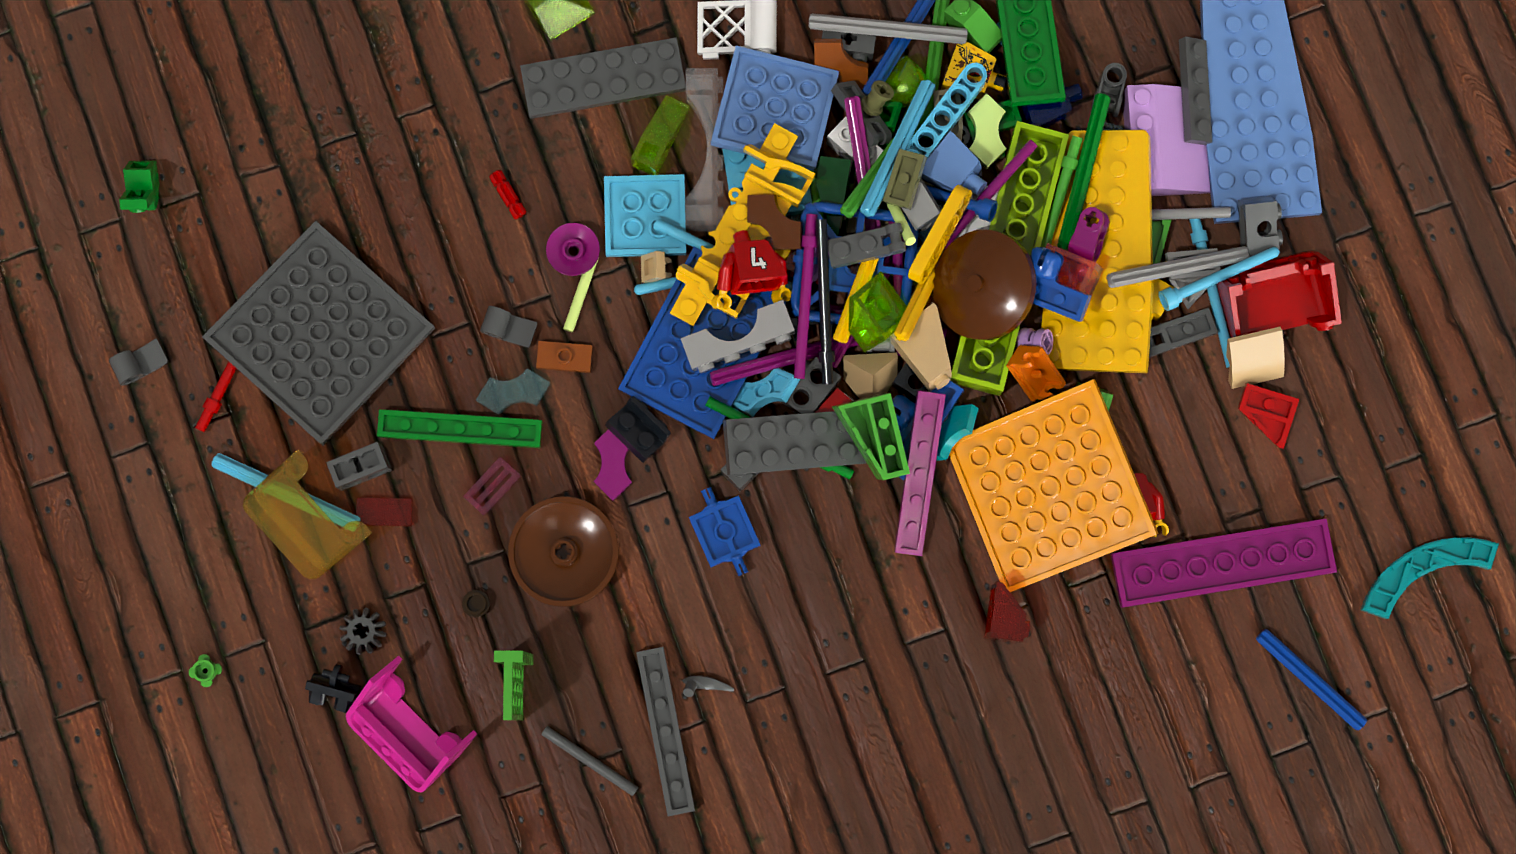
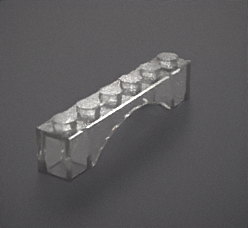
[685,68,723,231]

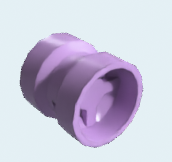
[1016,327,1053,355]

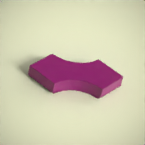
[593,429,632,501]

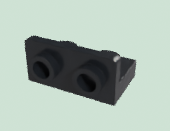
[605,396,671,463]

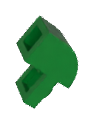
[119,161,159,213]

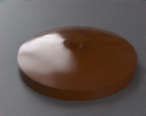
[932,230,1036,340]
[508,497,619,607]

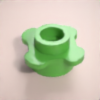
[189,654,222,687]

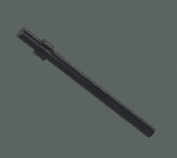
[816,219,835,384]

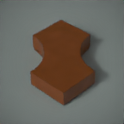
[747,195,803,250]

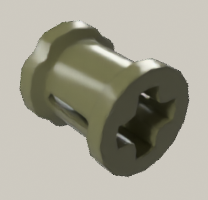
[861,80,894,116]

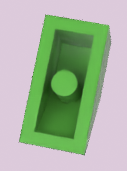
[944,0,1002,53]

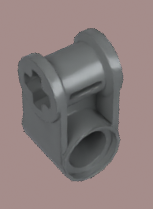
[1091,63,1127,118]

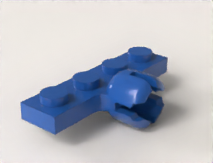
[1030,247,1092,322]
[892,381,964,480]

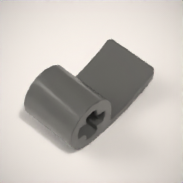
[480,306,537,348]
[109,339,168,386]

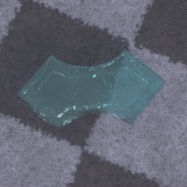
[476,369,551,415]

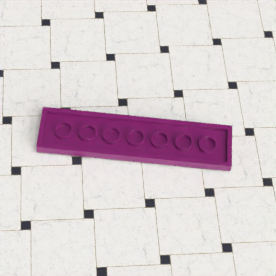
[1111,519,1337,608]

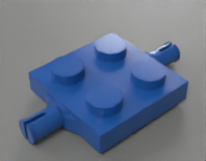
[689,487,761,576]

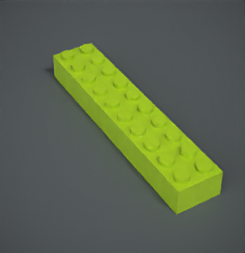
[950,121,1069,396]

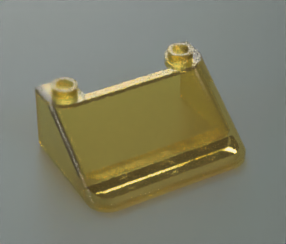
[243,449,374,579]

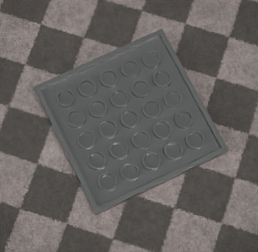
[202,221,435,446]

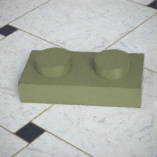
[883,149,927,210]

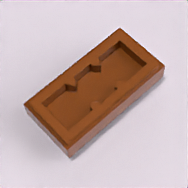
[536,341,593,373]

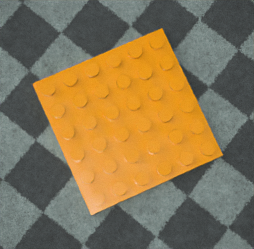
[949,379,1159,594]

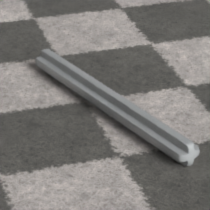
[808,13,968,44]
[1106,246,1250,288]

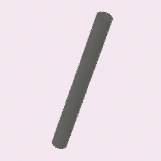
[541,726,639,796]

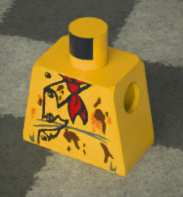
[941,41,1007,99]

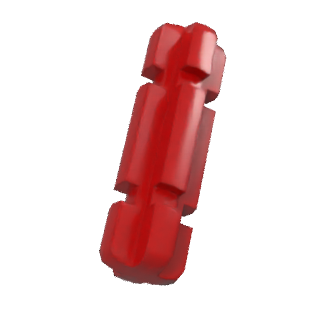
[489,170,526,220]

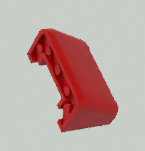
[1217,251,1342,338]

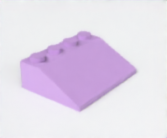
[1122,84,1211,196]

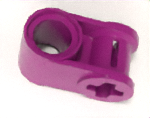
[1068,207,1110,262]

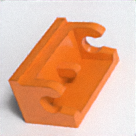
[1006,345,1066,401]

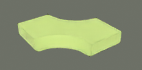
[967,94,1007,169]

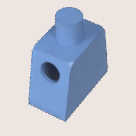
[921,131,987,196]

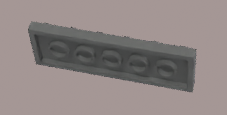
[520,37,686,119]
[723,411,866,475]

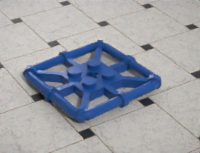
[791,202,919,331]

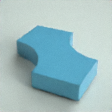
[732,368,800,417]

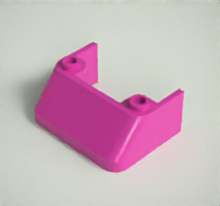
[346,656,477,793]

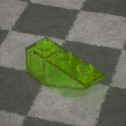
[631,95,690,175]

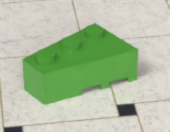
[832,393,910,480]

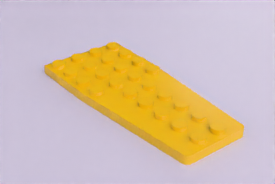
[1041,130,1153,373]

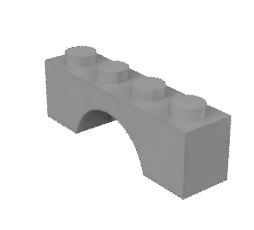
[680,300,795,374]

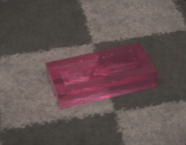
[463,457,521,515]

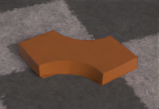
[814,39,869,90]

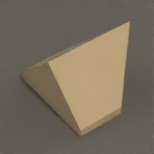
[843,352,898,399]

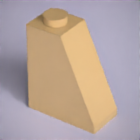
[890,303,952,392]

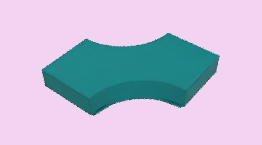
[936,404,978,461]

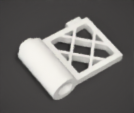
[697,0,777,60]

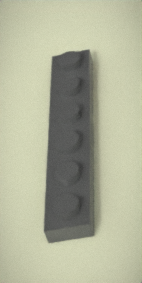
[636,647,695,816]

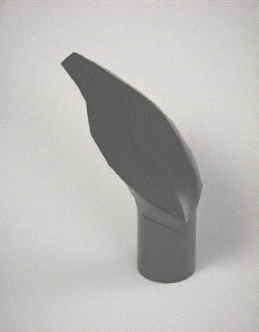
[682,675,734,697]

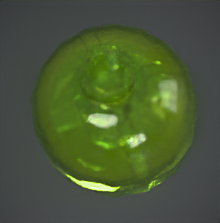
[885,55,925,110]

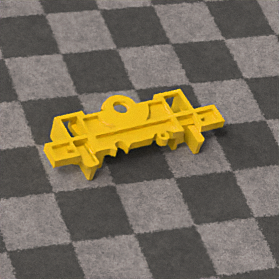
[670,123,815,327]

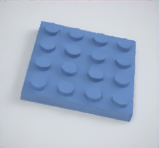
[711,46,839,171]

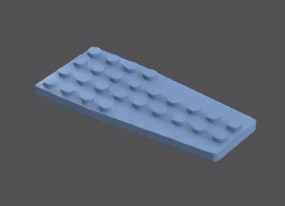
[1200,0,1322,224]

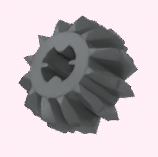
[339,608,387,655]

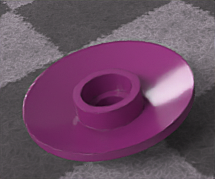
[546,223,600,276]

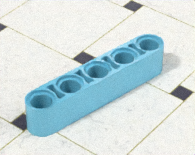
[906,63,987,159]

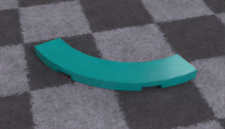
[1360,538,1499,619]

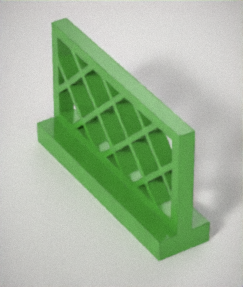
[494,651,534,720]

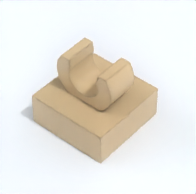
[641,251,672,283]

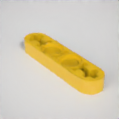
[908,184,972,284]

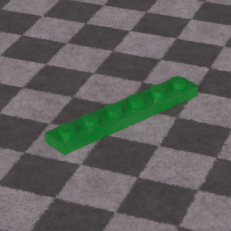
[377,409,543,448]

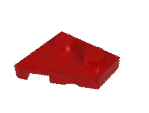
[1237,383,1299,449]

